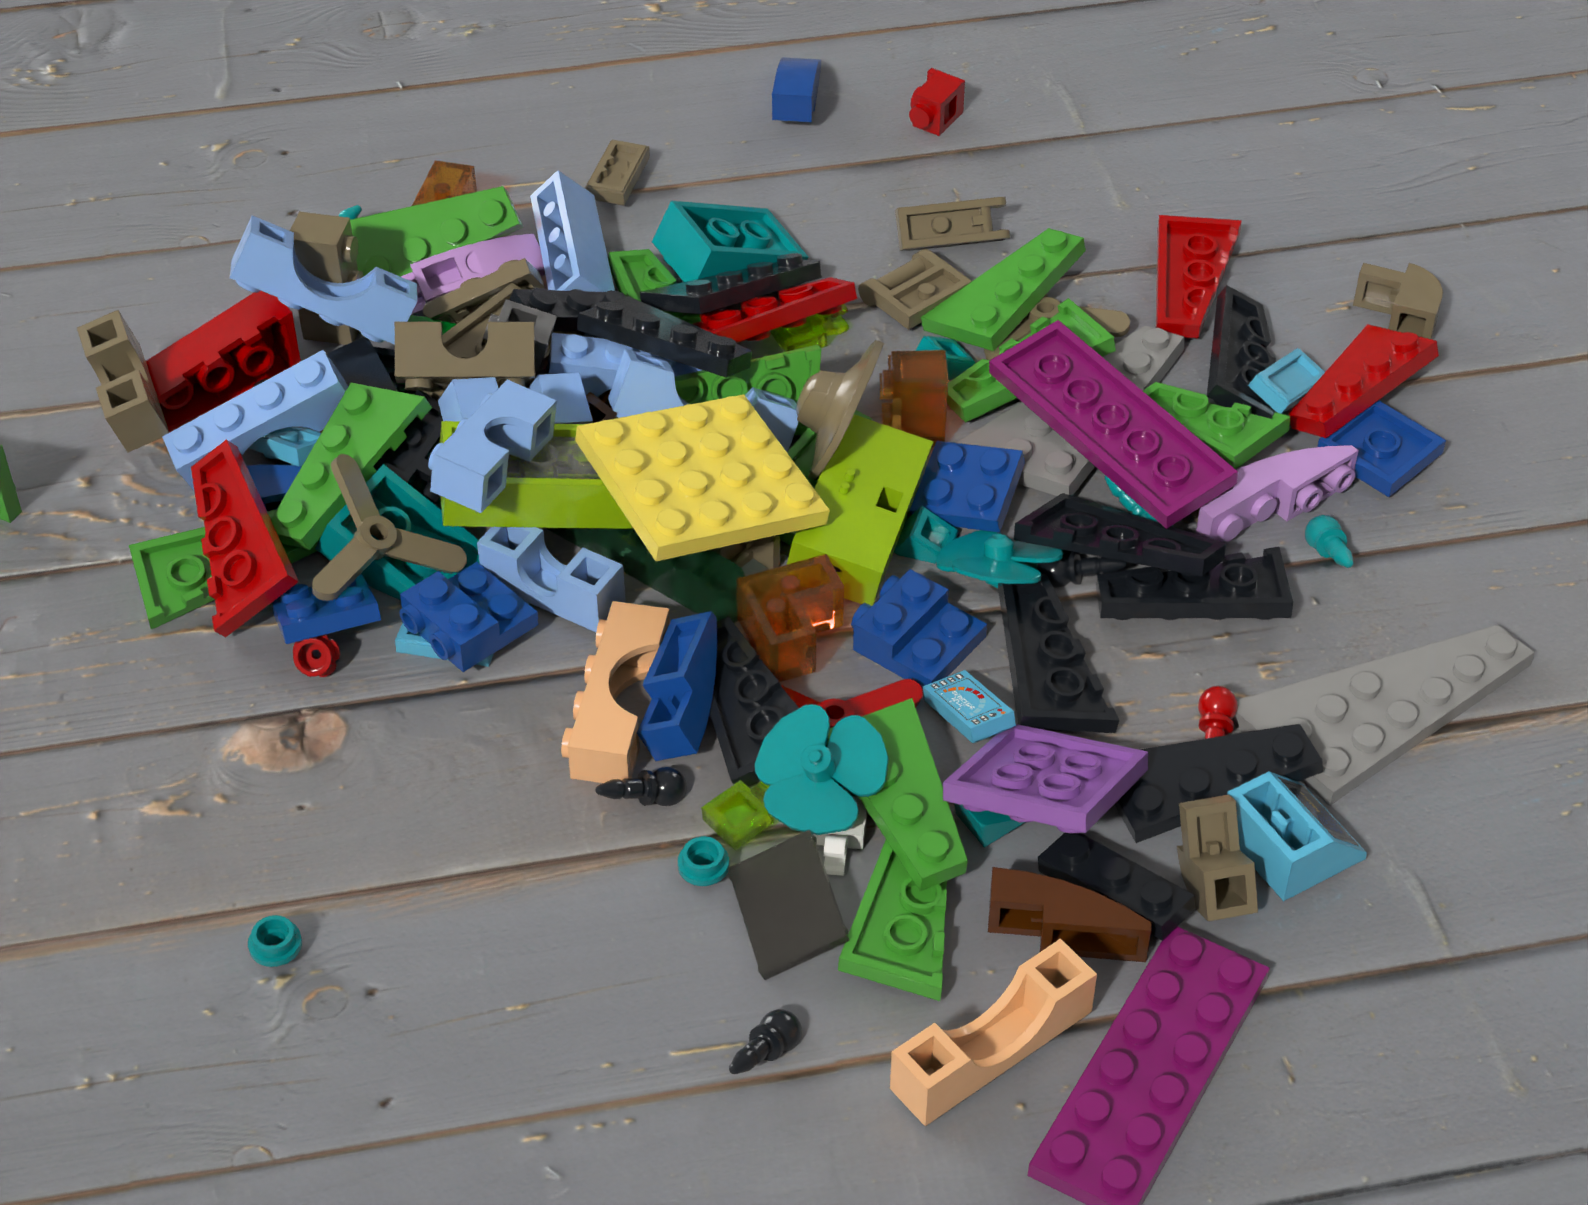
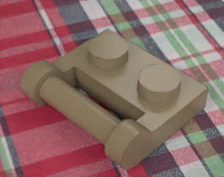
[858,249,972,330]

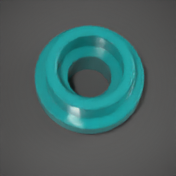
[678,836,729,886]
[248,915,302,967]

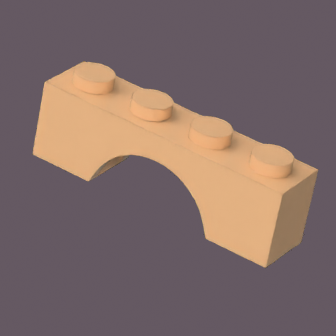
[561,601,670,783]
[890,939,1097,1126]

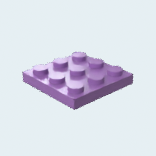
[943,724,1148,833]

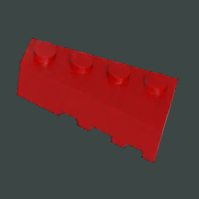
[146,291,301,433]

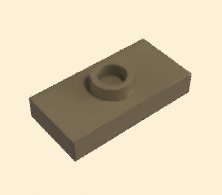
[585,140,650,206]

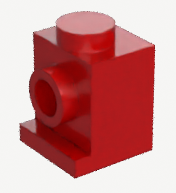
[909,68,965,136]

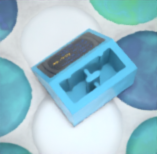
[1227,771,1367,901]

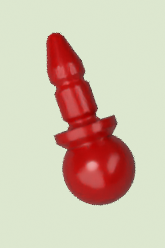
[1198,686,1238,739]

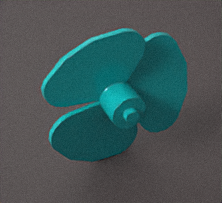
[936,530,1063,588]
[755,704,889,835]

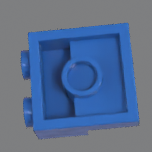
[399,562,539,672]
[851,569,987,689]

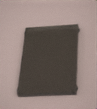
[729,829,850,980]

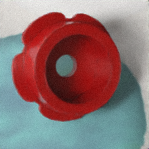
[293,634,340,677]

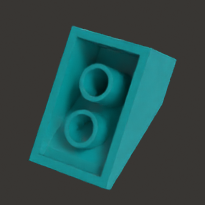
[652,201,809,282]
[315,464,480,600]

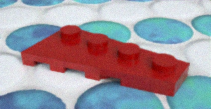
[1156,215,1242,338]
[692,277,857,343]
[1289,324,1439,438]
[191,439,299,638]

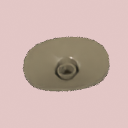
[796,340,884,481]

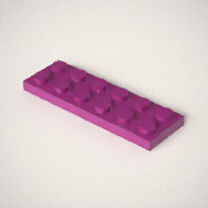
[989,320,1238,529]
[1027,926,1270,1205]

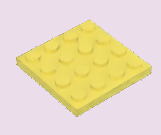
[575,394,830,561]

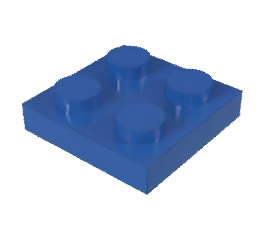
[1317,400,1446,497]
[910,441,1025,532]
[271,574,381,644]

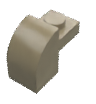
[1353,263,1443,339]
[1177,795,1258,921]

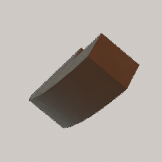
[988,867,1151,962]

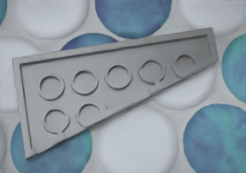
[956,326,1184,496]
[1232,624,1535,805]

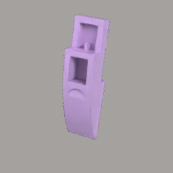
[401,234,545,316]
[1196,445,1359,542]

